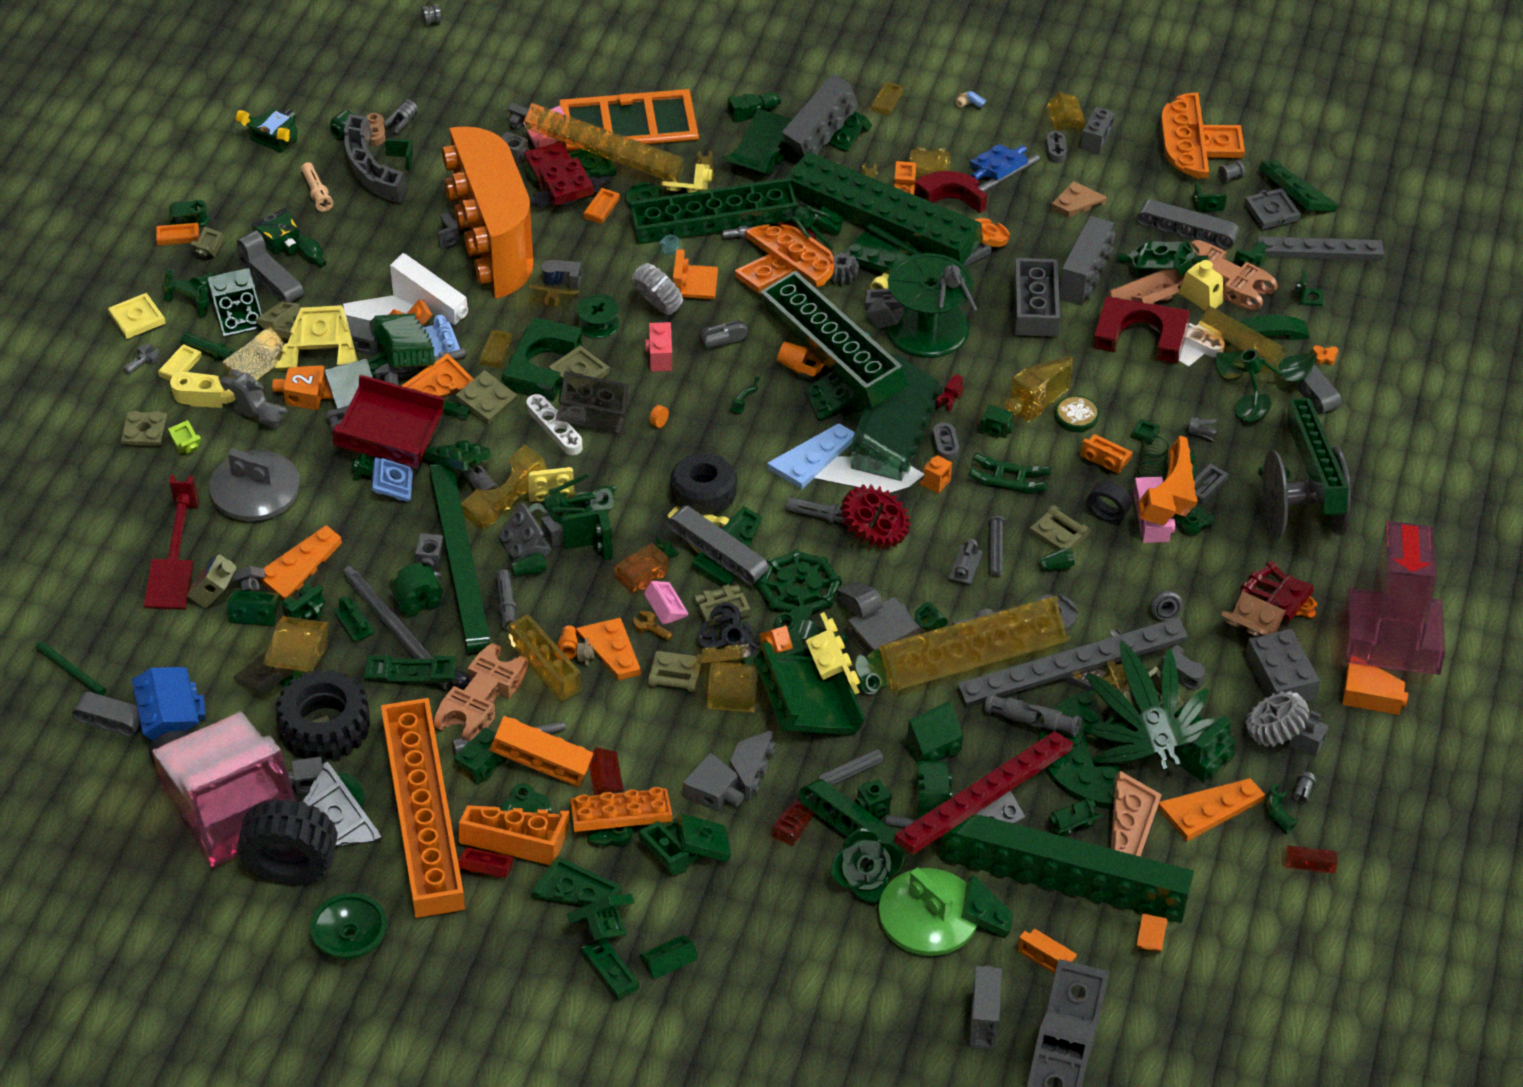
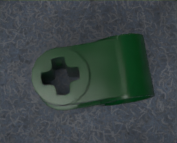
[168,200,210,228]

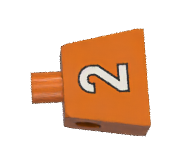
[272,365,324,410]

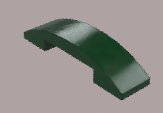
[1221,315,1310,346]
[364,655,457,684]

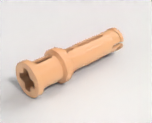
[301,163,334,212]

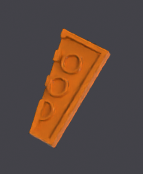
[1157,778,1265,842]

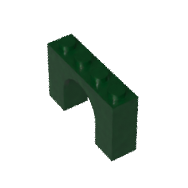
[502,317,583,402]

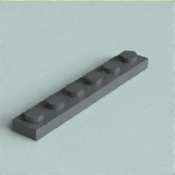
[1257,237,1384,260]

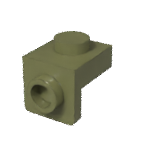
[190,227,225,258]

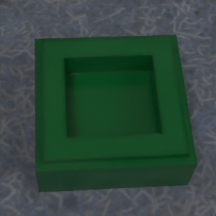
[1131,419,1161,444]

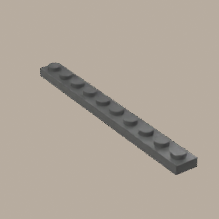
[958,617,1188,707]

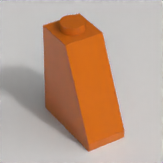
[1342,654,1408,715]

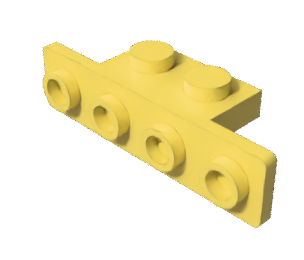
[806,612,860,695]

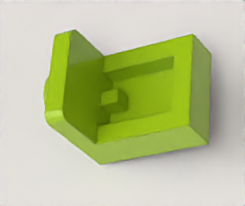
[167,420,201,454]

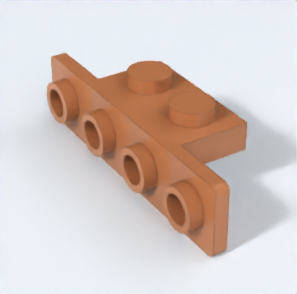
[1109,269,1184,305]

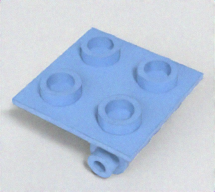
[423,315,460,357]

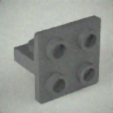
[499,504,552,562]

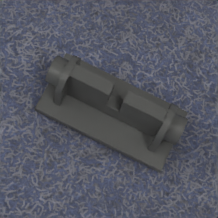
[949,539,983,585]

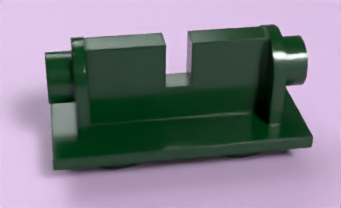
[333,596,375,642]
[1048,798,1102,835]

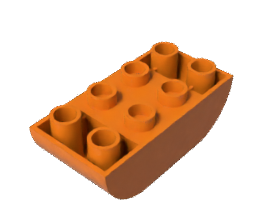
[441,127,533,299]

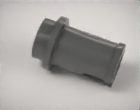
[1292,771,1316,804]

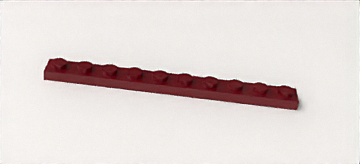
[894,731,1073,855]

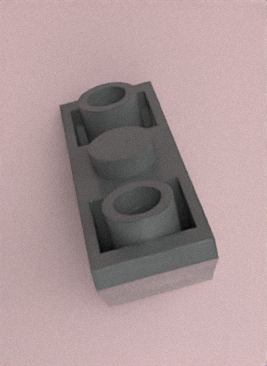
[730,731,776,801]

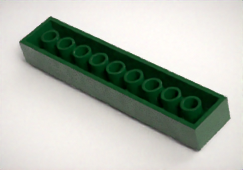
[786,152,983,264]
[760,271,909,408]
[940,814,1194,923]

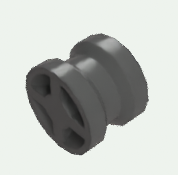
[422,4,441,26]

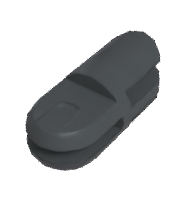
[700,320,748,349]

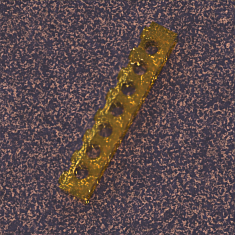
[524,103,684,182]

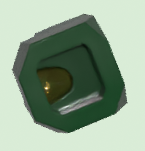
[915,602,949,632]

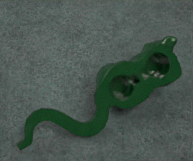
[528,485,617,524]

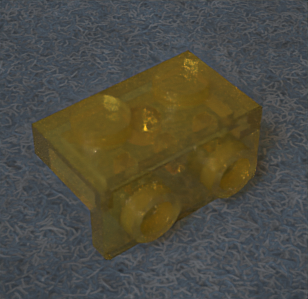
[1048,91,1086,131]
[910,148,951,176]

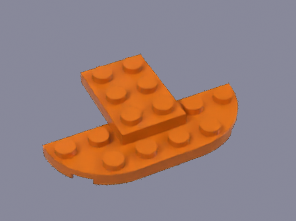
[1161,93,1245,178]
[735,224,835,294]

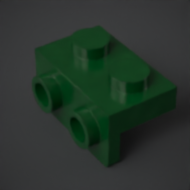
[453,727,507,785]

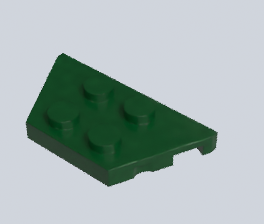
[422,440,491,471]

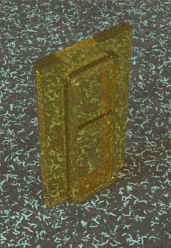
[222,327,285,381]

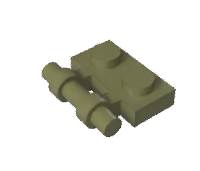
[694,584,751,627]

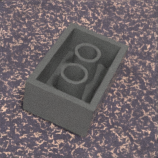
[1245,629,1320,701]

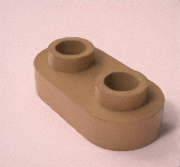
[366,113,385,146]

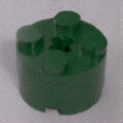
[389,563,443,617]

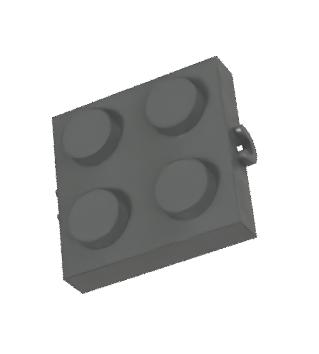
[1245,188,1301,229]

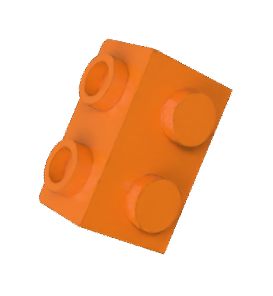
[1080,434,1133,474]

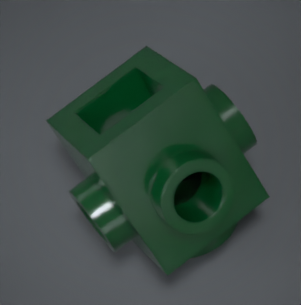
[855,779,892,818]

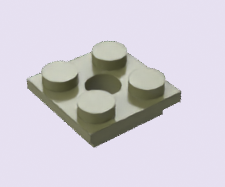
[121,411,168,446]

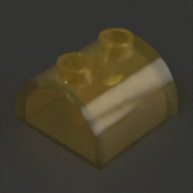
[707,661,759,713]

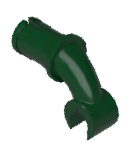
[1266,784,1297,833]

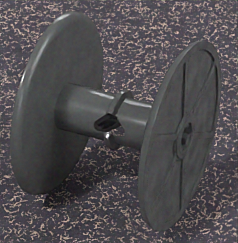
[1263,446,1351,540]

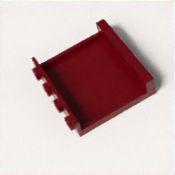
[333,375,444,469]

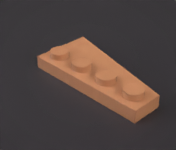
[1111,771,1161,856]

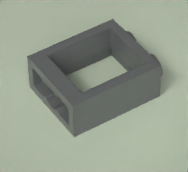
[970,966,1002,1049]

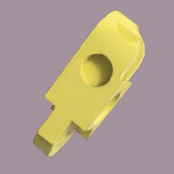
[170,372,236,408]

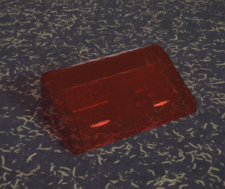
[589,747,624,795]
[1285,845,1338,873]

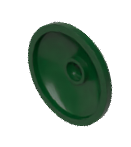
[310,893,387,959]

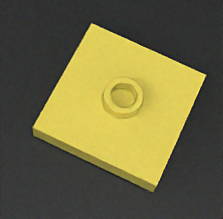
[107,293,166,339]

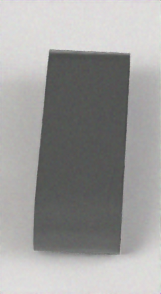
[1292,365,1341,414]
[836,581,883,617]
[72,692,141,737]

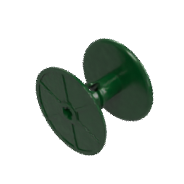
[885,253,973,357]

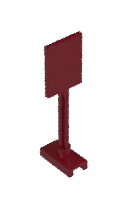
[144,475,199,610]

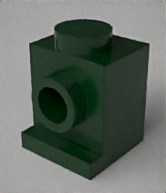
[980,404,1015,438]

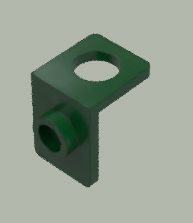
[385,139,414,170]
[1193,182,1227,212]
[1296,271,1324,306]

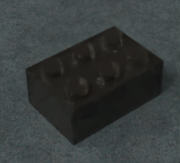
[556,371,629,433]

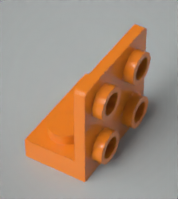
[673,249,718,299]

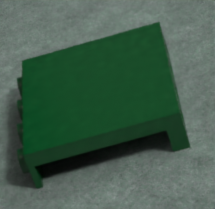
[752,642,865,735]

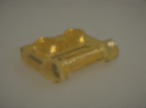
[696,643,750,664]

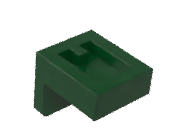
[351,453,381,481]

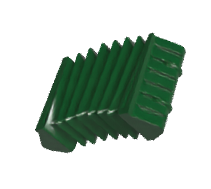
[370,313,435,368]

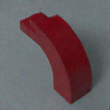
[914,171,987,213]

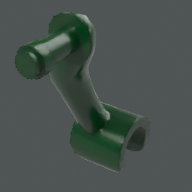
[730,376,760,414]

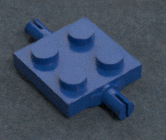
[970,144,1028,180]

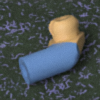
[955,91,986,109]

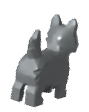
[219,369,288,429]

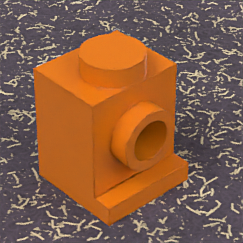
[920,455,952,494]

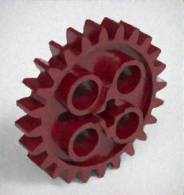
[840,484,911,549]

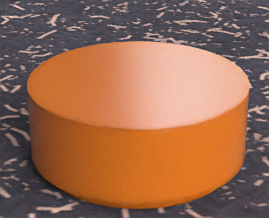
[649,405,669,428]

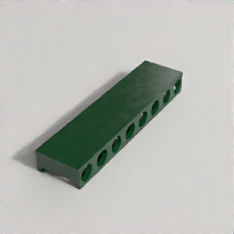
[630,178,798,245]

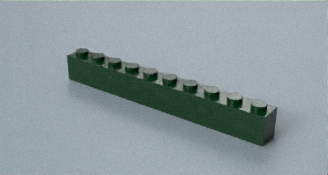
[1287,398,1349,516]

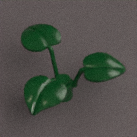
[1216,349,1316,422]

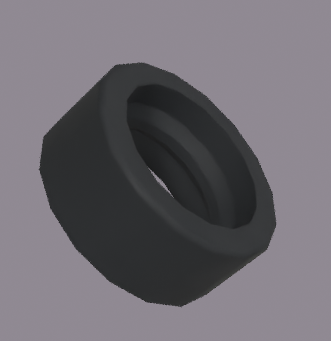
[1086,481,1132,524]

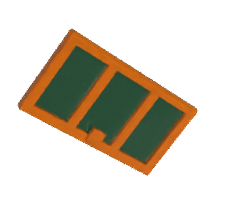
[559,89,699,151]

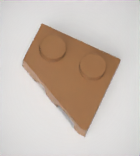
[1051,181,1107,218]

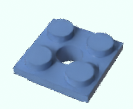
[371,458,413,502]

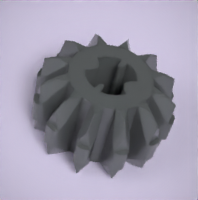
[828,252,859,286]

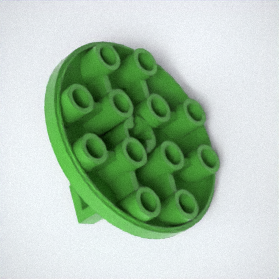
[879,867,978,956]

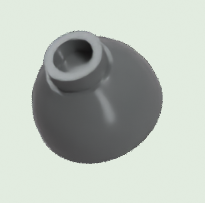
[1151,590,1183,621]

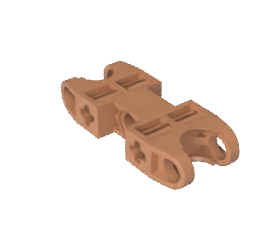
[1183,240,1278,311]
[434,643,528,741]

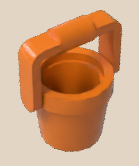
[777,342,825,376]

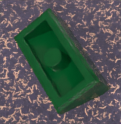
[639,935,698,979]

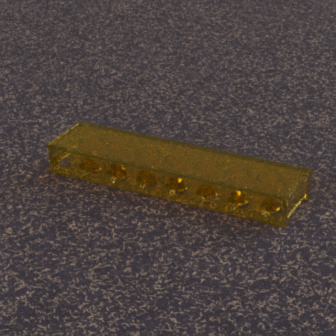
[879,596,1070,691]

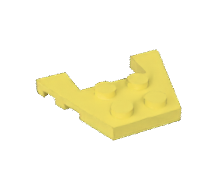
[275,305,358,371]

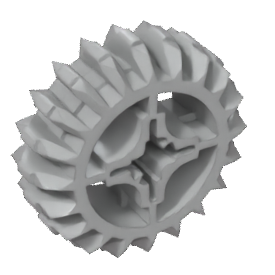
[631,263,683,315]
[1245,691,1310,747]

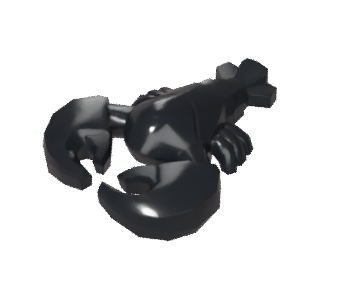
[697,602,760,657]

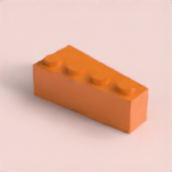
[459,805,569,865]

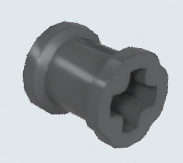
[1218,160,1245,183]

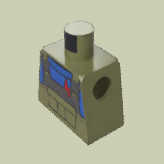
[187,554,236,609]

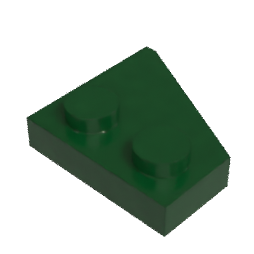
[961,875,1013,937]

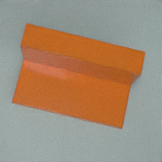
[1017,928,1077,974]

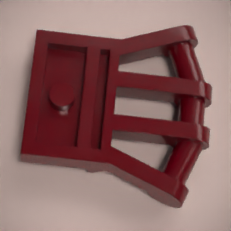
[1235,560,1314,621]

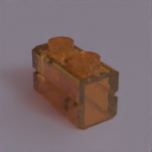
[615,543,668,593]

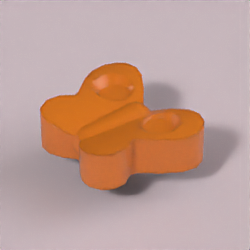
[1312,345,1338,365]

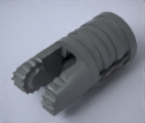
[383,100,418,134]
[463,466,500,501]

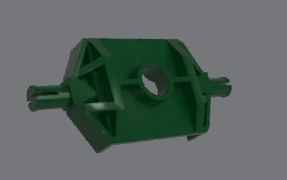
[1118,241,1209,276]

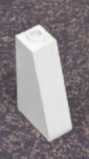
[390,253,468,325]

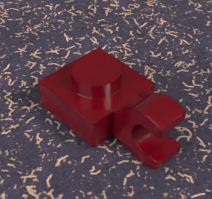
[936,373,964,412]

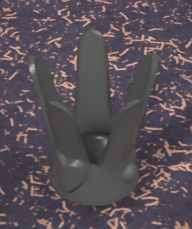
[1184,417,1218,441]

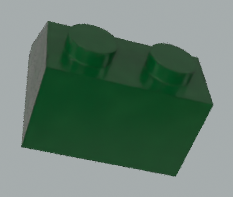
[906,701,964,763]

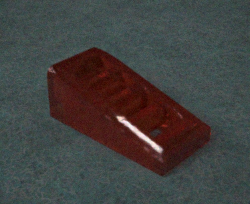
[772,799,815,846]

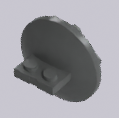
[209,448,300,523]

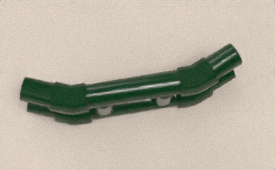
[968,452,1052,493]

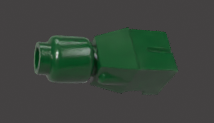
[727,91,781,123]

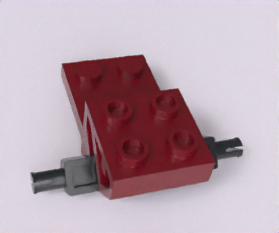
[524,141,610,208]

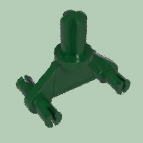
[162,269,215,317]

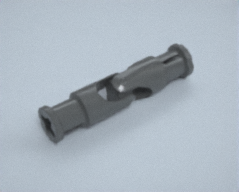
[985,693,1082,737]

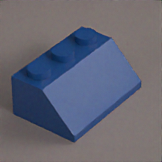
[132,667,199,741]

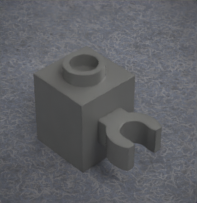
[1290,711,1329,757]

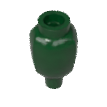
[296,235,327,268]

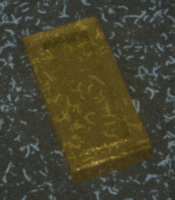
[871,82,904,116]
[480,330,513,368]

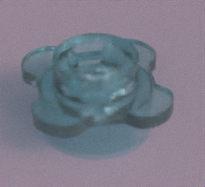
[660,235,682,254]

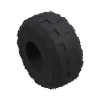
[670,453,737,515]

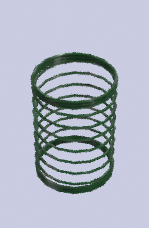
[1137,436,1169,478]

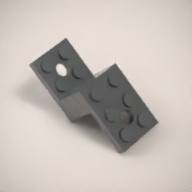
[1027,959,1110,1087]

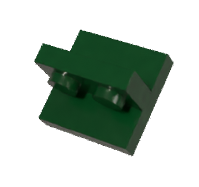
[566,894,635,941]

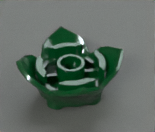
[830,828,905,903]

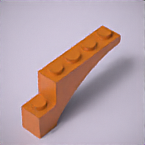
[1138,436,1197,526]

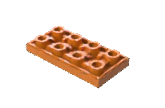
[570,787,673,832]

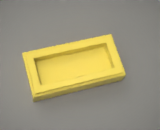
[158,344,202,381]

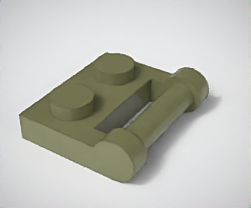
[1029,505,1091,551]
[648,651,702,692]

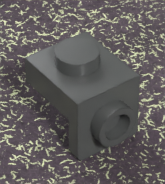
[438,213,459,249]

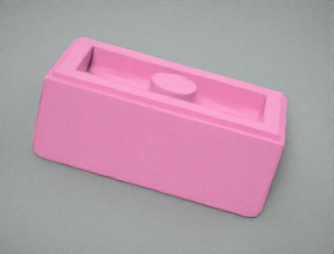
[644,581,689,624]

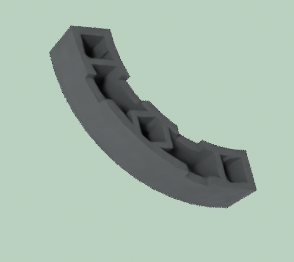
[344,114,407,203]

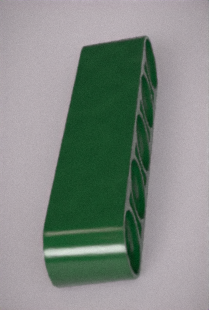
[799,779,905,852]

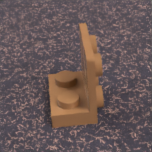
[1221,591,1286,636]

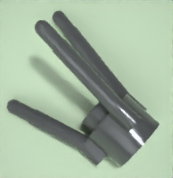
[939,265,977,312]

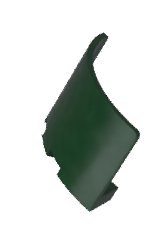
[722,109,793,173]

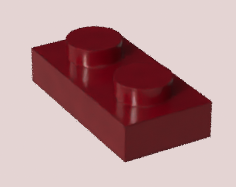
[459,847,514,878]

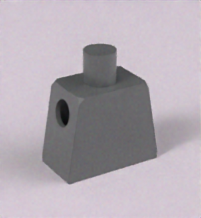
[683,753,744,811]

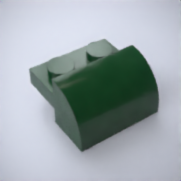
[639,817,703,875]

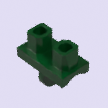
[282,584,325,626]

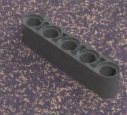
[1137,199,1239,249]
[667,505,769,585]

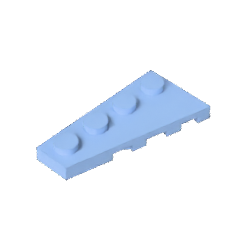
[767,424,856,489]

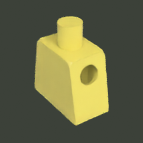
[1179,260,1223,313]

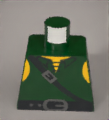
[251,208,299,254]

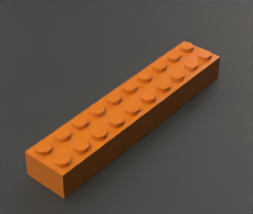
[381,698,465,918]

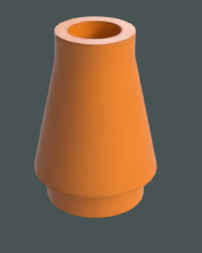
[556,626,578,659]

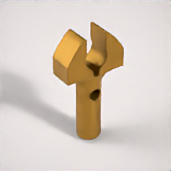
[633,611,673,641]

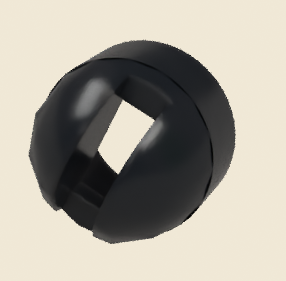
[452,670,470,690]

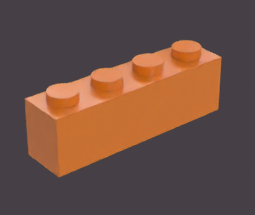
[489,716,593,788]

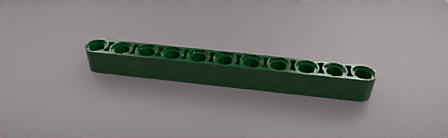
[429,463,491,653]

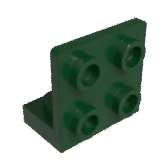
[829,111,872,152]
[805,371,867,421]
[561,509,613,561]

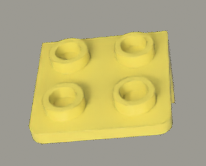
[662,164,712,192]
[526,467,574,502]

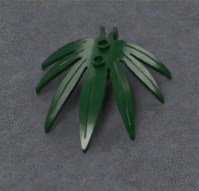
[1083,641,1219,772]

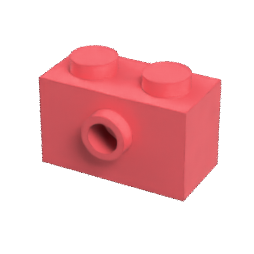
[645,322,672,372]

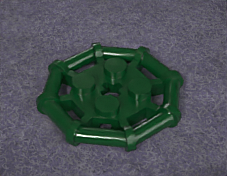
[756,549,842,613]

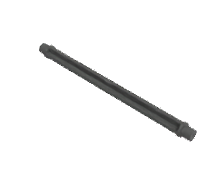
[343,566,452,690]

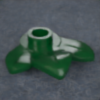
[1171,504,1214,535]
[774,606,820,648]
[855,649,895,695]
[502,783,551,813]
[587,826,633,846]

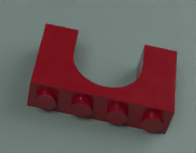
[1094,296,1190,364]

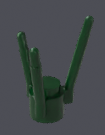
[792,205,833,249]
[544,472,597,514]

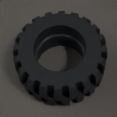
[275,669,370,762]
[237,798,338,885]

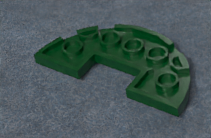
[1040,690,1120,809]

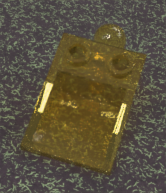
[1005,356,1074,422]
[264,616,329,672]

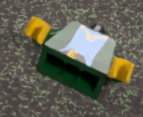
[235,109,298,153]

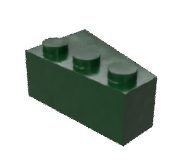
[916,761,952,820]

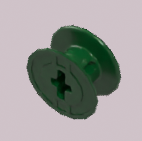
[577,294,619,339]

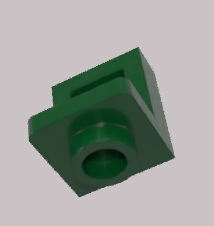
[809,206,843,236]
[1234,242,1267,272]

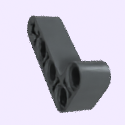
[237,230,304,302]

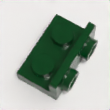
[228,590,280,625]

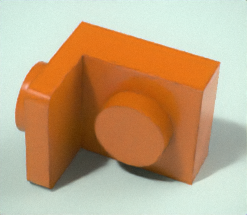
[759,626,793,654]

